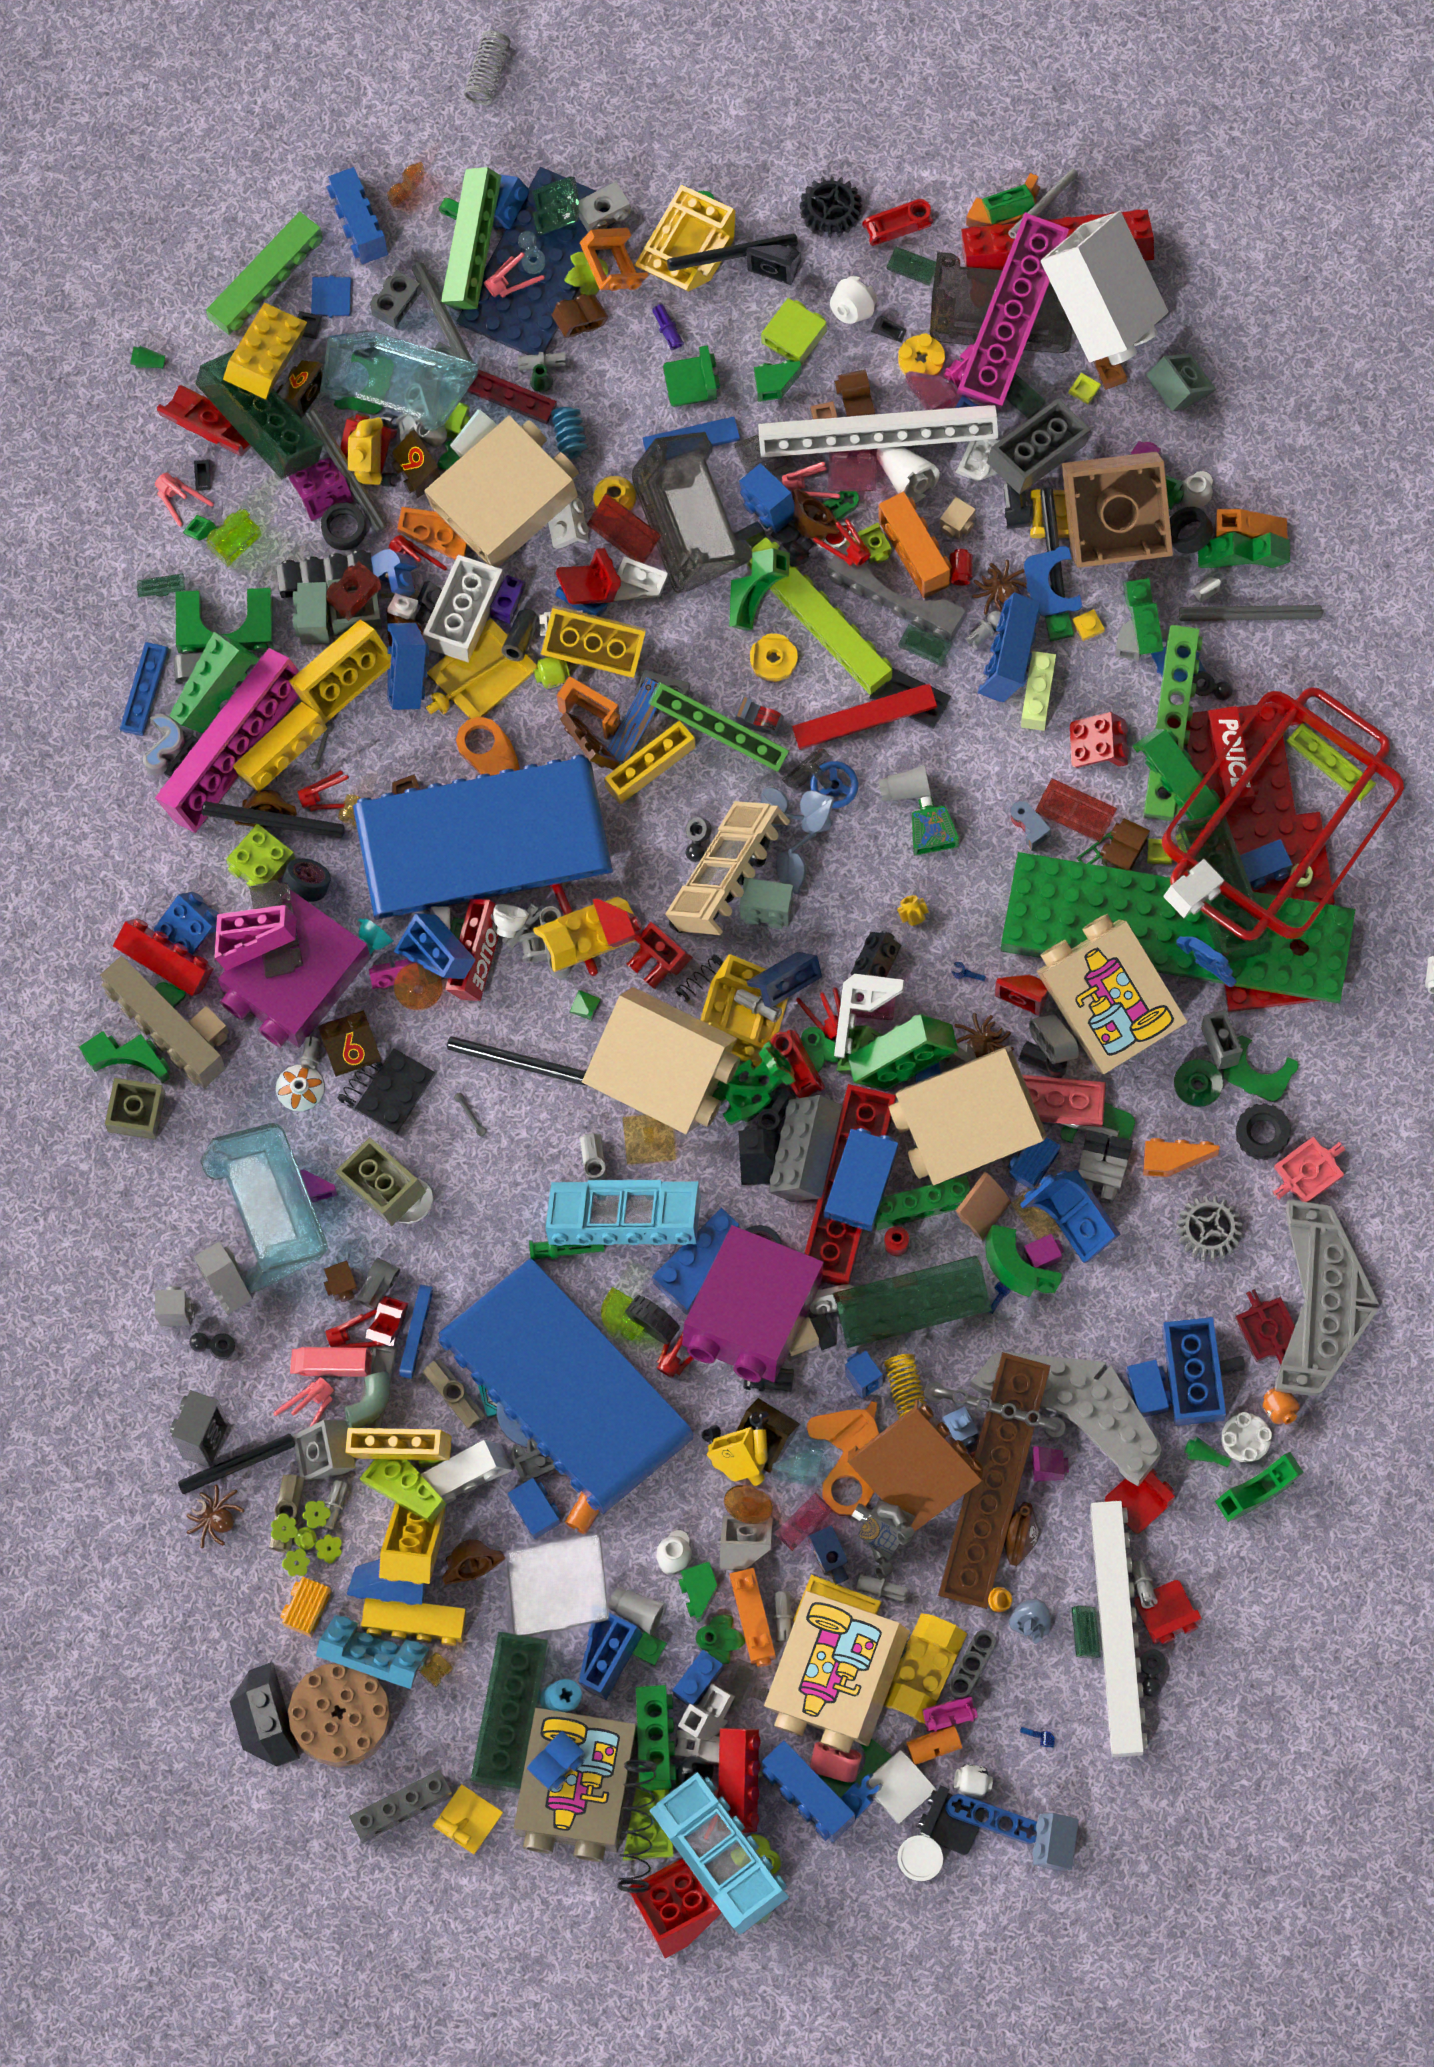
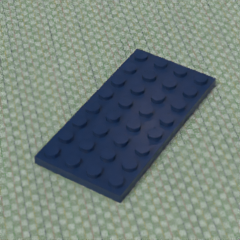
[456,166,615,355]

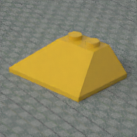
[634,185,736,292]
[700,954,789,1067]

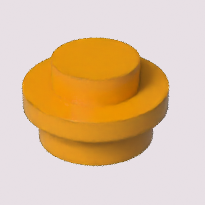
[988,1587,1012,1612]

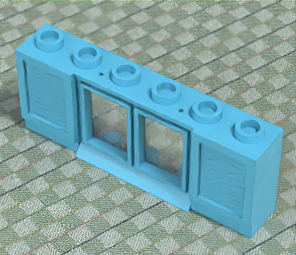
[545,1180,701,1246]
[649,1772,789,1935]

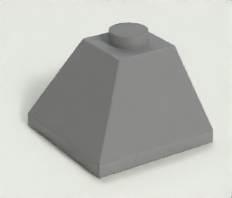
[720,1516,773,1571]

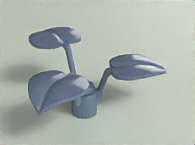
[761,787,834,894]

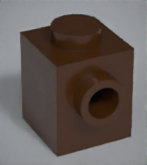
[323,1260,359,1302]

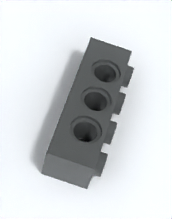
[349,1769,453,1843]

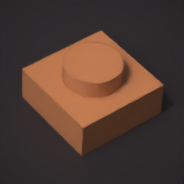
[810,401,837,419]

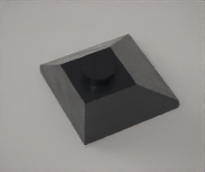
[746,245,801,285]
[738,1129,781,1185]

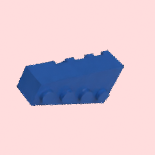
[326,167,388,264]
[977,592,1040,702]
[652,1207,739,1316]

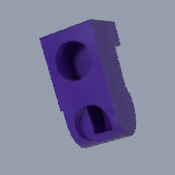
[490,575,526,624]

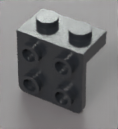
[918,1785,985,1855]

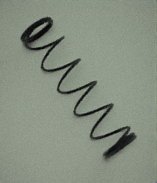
[617,1760,657,1893]

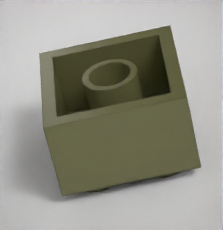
[105,1078,166,1140]

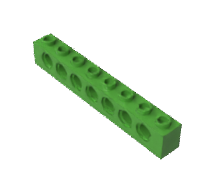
[1143,625,1203,821]

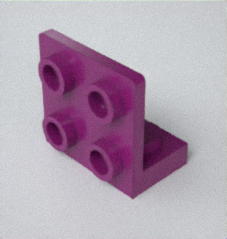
[288,457,354,521]

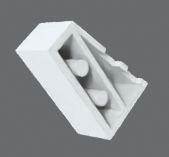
[421,1440,513,1504]

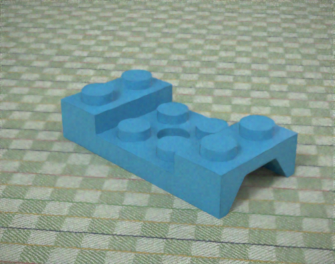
[316,1615,430,1689]

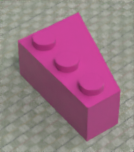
[214,905,297,971]

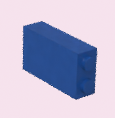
[824,1128,898,1232]

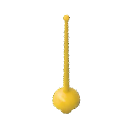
[426,657,508,715]

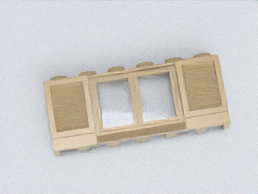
[665,801,790,935]

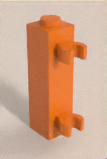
[729,1568,776,1667]

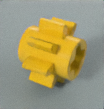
[897,895,929,926]

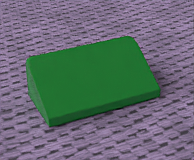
[982,184,1035,224]

